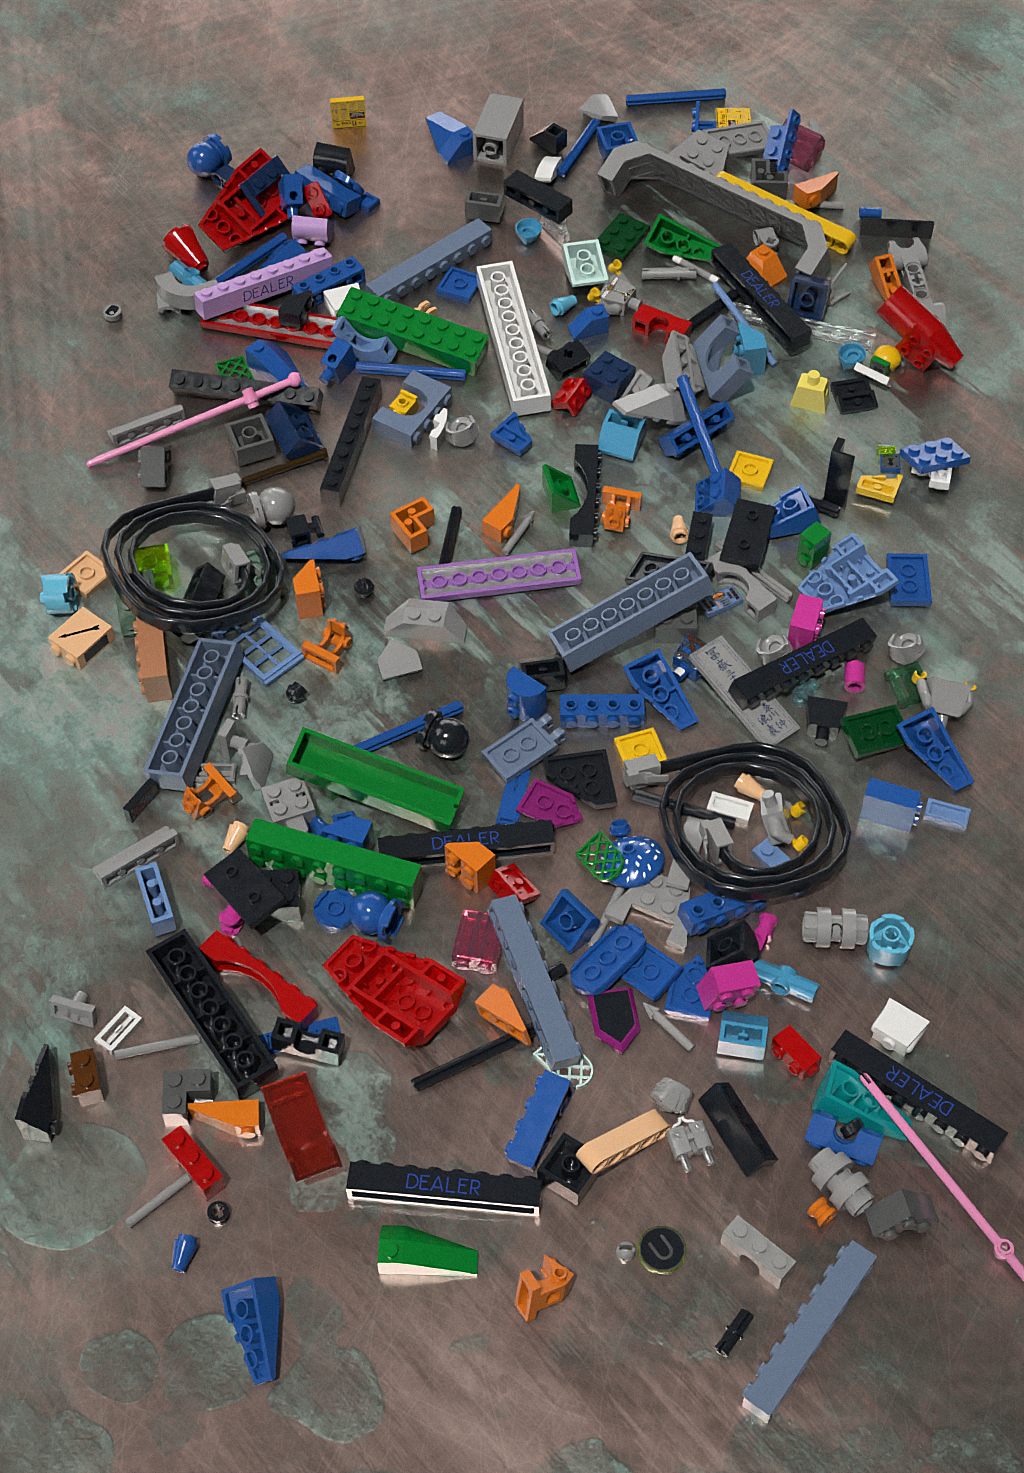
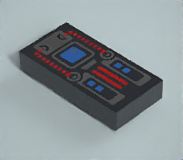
[123,778,159,823]

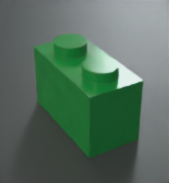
[796,521,832,570]

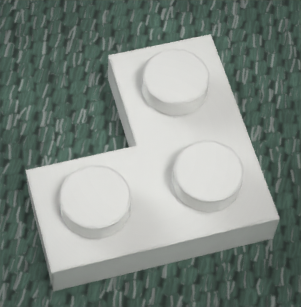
[911,467,952,490]

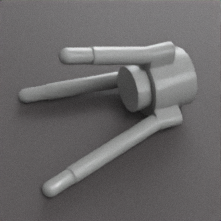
[827,263,851,306]

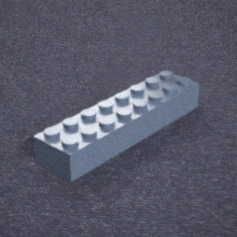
[547,552,714,672]
[143,638,244,791]

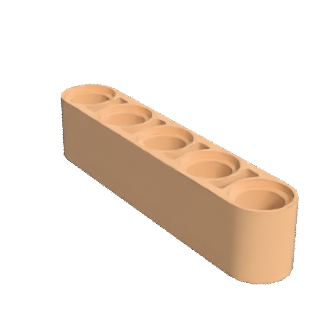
[576,1109,672,1174]

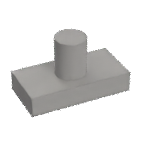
[218,718,250,761]
[49,991,97,1028]

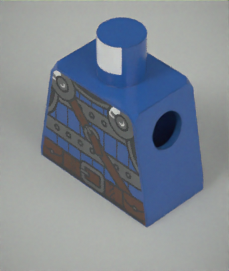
[672,632,707,682]

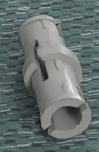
[526,308,552,340]
[232,677,249,719]

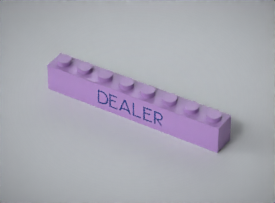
[194,247,333,320]

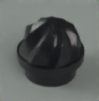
[354,577,374,598]
[286,681,307,703]

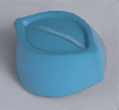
[515,217,542,246]
[838,343,866,371]

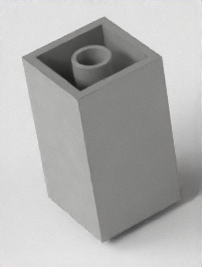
[473,93,524,166]

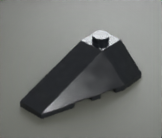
[15,1044,59,1143]

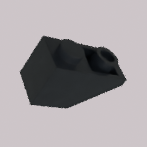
[530,123,567,155]
[278,290,315,329]

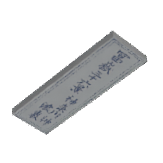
[688,635,800,745]

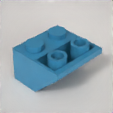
[732,323,767,375]
[597,409,646,461]
[717,1010,769,1060]

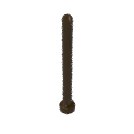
[241,446,329,486]

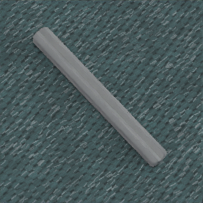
[714,539,793,602]

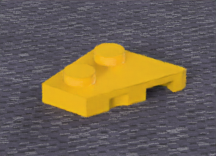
[855,475,903,503]

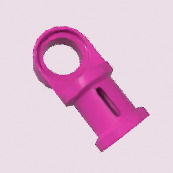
[753,913,778,950]

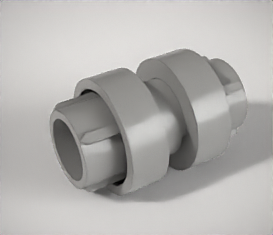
[802,907,868,949]
[808,1147,875,1218]

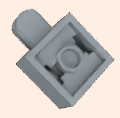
[261,777,316,833]

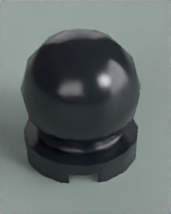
[415,709,470,759]

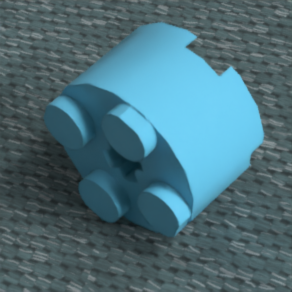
[40,573,79,615]
[866,914,915,966]

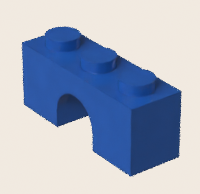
[804,1109,884,1167]

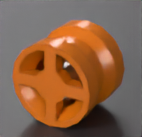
[807,1196,838,1228]

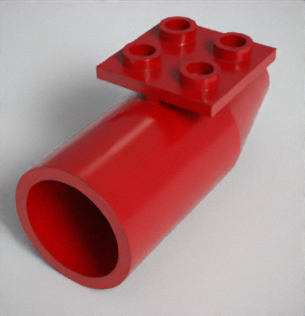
[876,285,964,372]

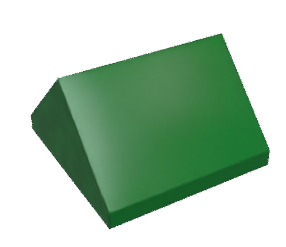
[542,464,581,513]

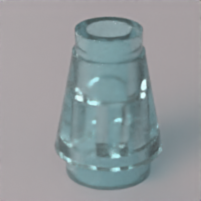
[791,678,819,707]

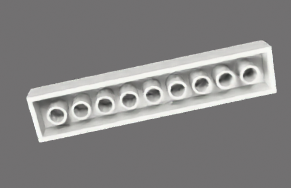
[476,261,551,416]

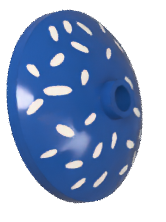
[599,835,665,888]

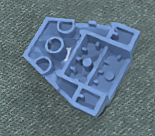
[797,533,899,613]

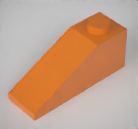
[793,171,839,210]
[868,253,901,301]
[482,484,520,543]
[475,984,531,1046]
[188,1099,261,1138]

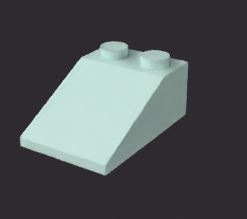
[562,239,609,287]

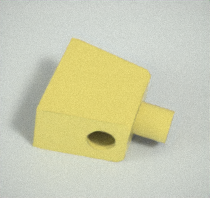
[790,370,830,414]

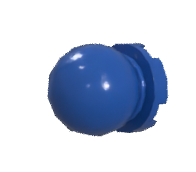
[187,133,232,177]
[349,891,406,943]

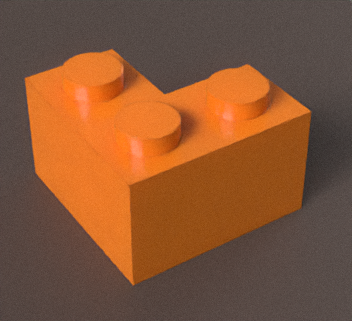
[390,496,435,554]

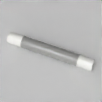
[672,256,720,283]

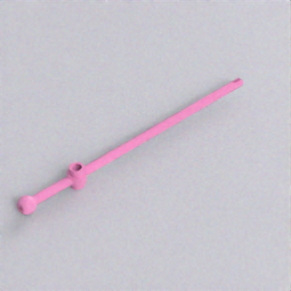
[86,372,302,467]
[860,1073,1024,1282]

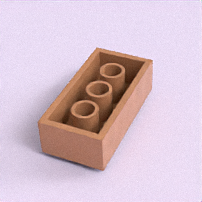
[133,617,173,703]

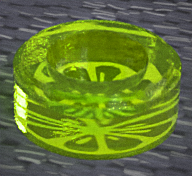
[876,444,896,454]

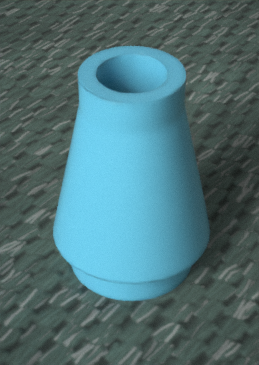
[549,295,577,316]

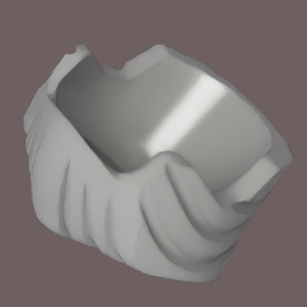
[445,415,480,447]
[887,633,925,665]
[756,635,793,665]
[650,1077,694,1114]

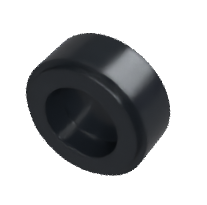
[840,1117,864,1138]

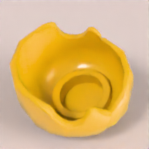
[871,345,902,371]

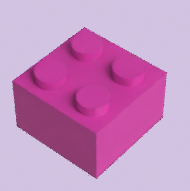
[788,594,826,651]
[696,960,761,1012]

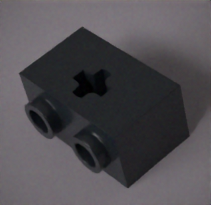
[545,339,591,382]

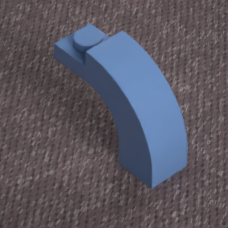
[331,316,398,363]

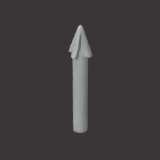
[502,511,535,555]
[643,1002,696,1052]

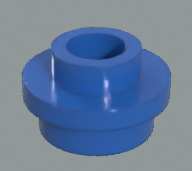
[609,819,631,838]

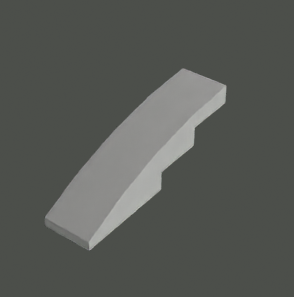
[666,816,703,891]

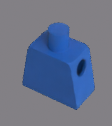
[278,174,303,219]
[319,337,357,385]

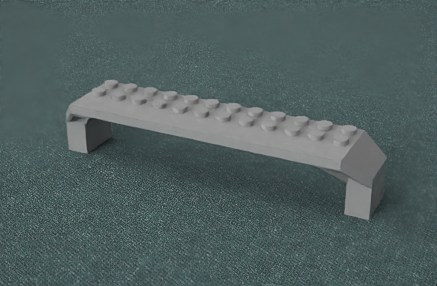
[597,141,831,279]

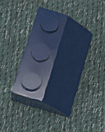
[265,400,327,459]

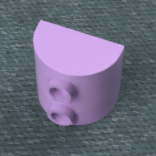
[292,215,335,247]

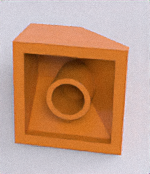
[746,244,787,288]

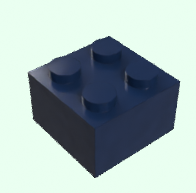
[787,273,832,322]
[583,351,636,404]

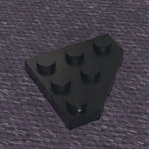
[543,749,617,810]

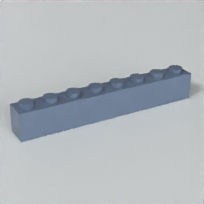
[366,218,492,301]
[487,894,582,1072]
[742,1240,878,1424]

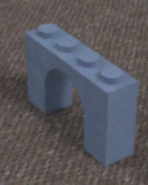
[693,314,753,402]
[372,370,453,449]

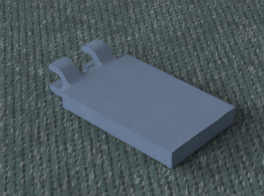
[481,714,566,783]

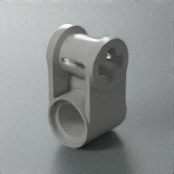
[753,227,779,255]

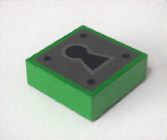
[869,355,891,377]

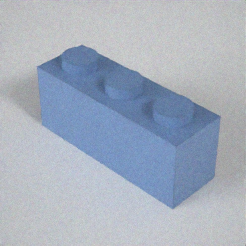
[135,862,177,937]

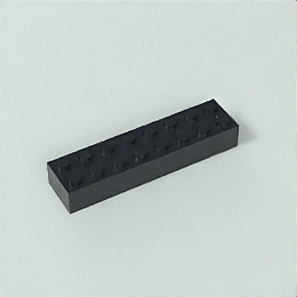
[145,929,280,1100]

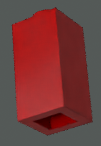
[771,1025,822,1081]

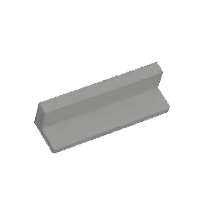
[107,404,186,449]
[92,826,180,889]

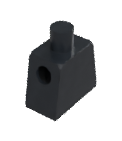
[806,696,848,746]

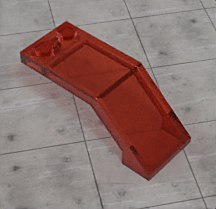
[261,1071,342,1183]

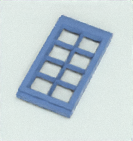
[209,616,305,686]

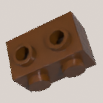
[67,1048,105,1107]

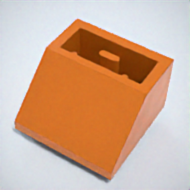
[293,559,326,620]
[444,842,496,894]

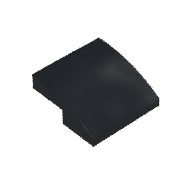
[830,376,878,414]

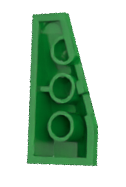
[643,213,720,262]
[377,1225,478,1276]

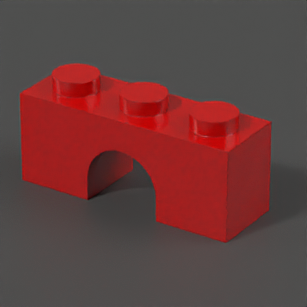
[632,303,692,344]
[161,1125,226,1202]

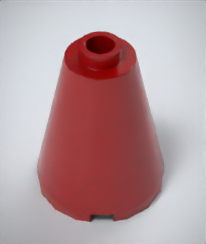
[162,224,209,274]

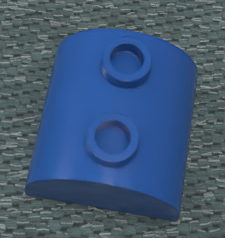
[597,121,638,159]
[506,666,547,721]
[540,889,600,953]

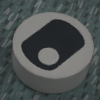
[103,304,122,321]

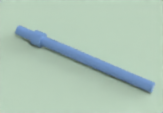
[712,282,778,368]

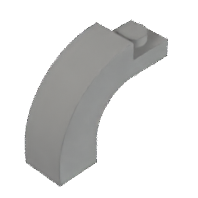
[154,272,218,310]

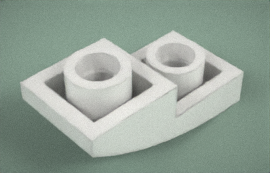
[535,156,562,183]
[429,408,448,451]

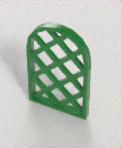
[215,355,254,380]
[575,830,625,882]

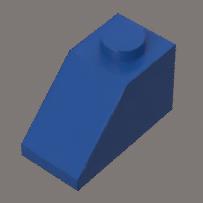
[568,304,609,341]

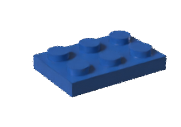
[899,437,971,474]
[886,553,932,606]

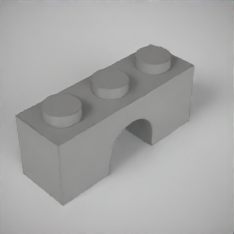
[721,1215,796,1290]

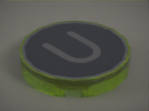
[638,1226,686,1275]

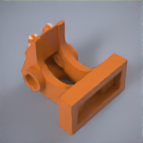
[601,486,642,532]
[301,618,353,675]
[182,762,239,819]
[515,1255,574,1322]

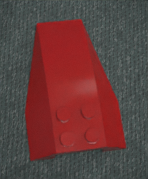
[198,147,308,252]
[322,935,467,1047]

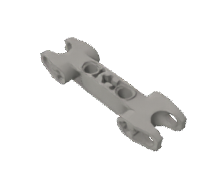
[887,237,947,329]

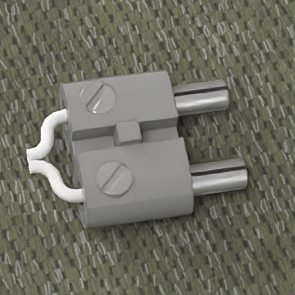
[665,1116,715,1173]

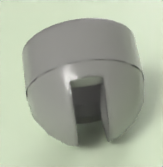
[616,1240,636,1262]

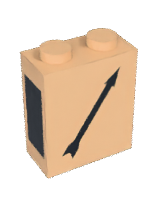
[48,607,115,670]

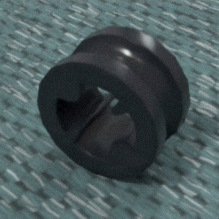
[207,1201,230,1226]

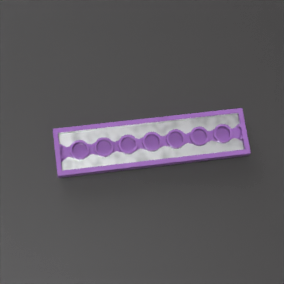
[417,548,582,601]

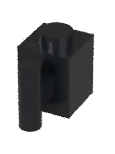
[285,514,325,548]

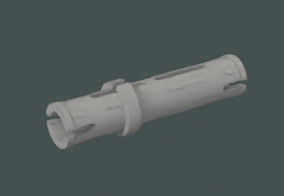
[642,266,696,281]

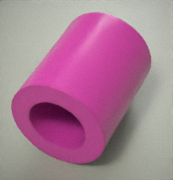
[844,660,865,693]

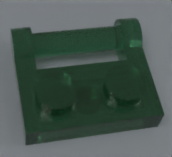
[883,662,927,710]

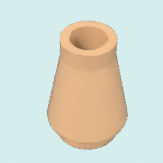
[670,515,689,544]
[734,773,766,801]
[222,821,249,854]

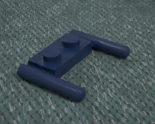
[239,155,290,217]

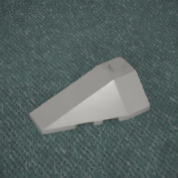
[612,383,686,425]

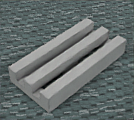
[192,763,237,785]

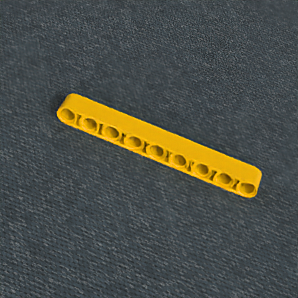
[716,171,857,254]

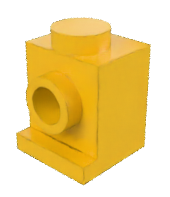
[389,389,419,415]

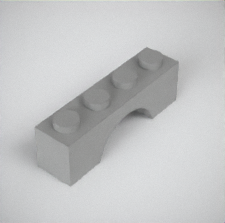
[705,550,777,623]

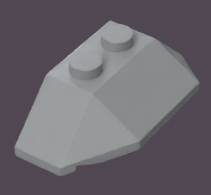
[662,330,705,394]
[383,598,467,644]

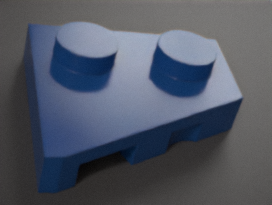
[491,412,532,456]

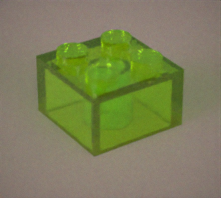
[128,543,175,591]

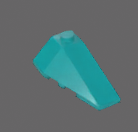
[812,1060,912,1141]

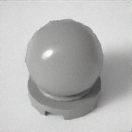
[247,487,296,529]

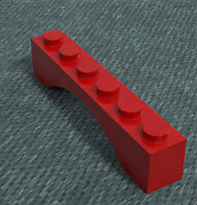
[198,930,319,1030]

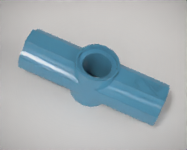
[169,260,207,286]
[754,958,820,1003]

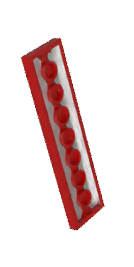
[200,303,337,349]

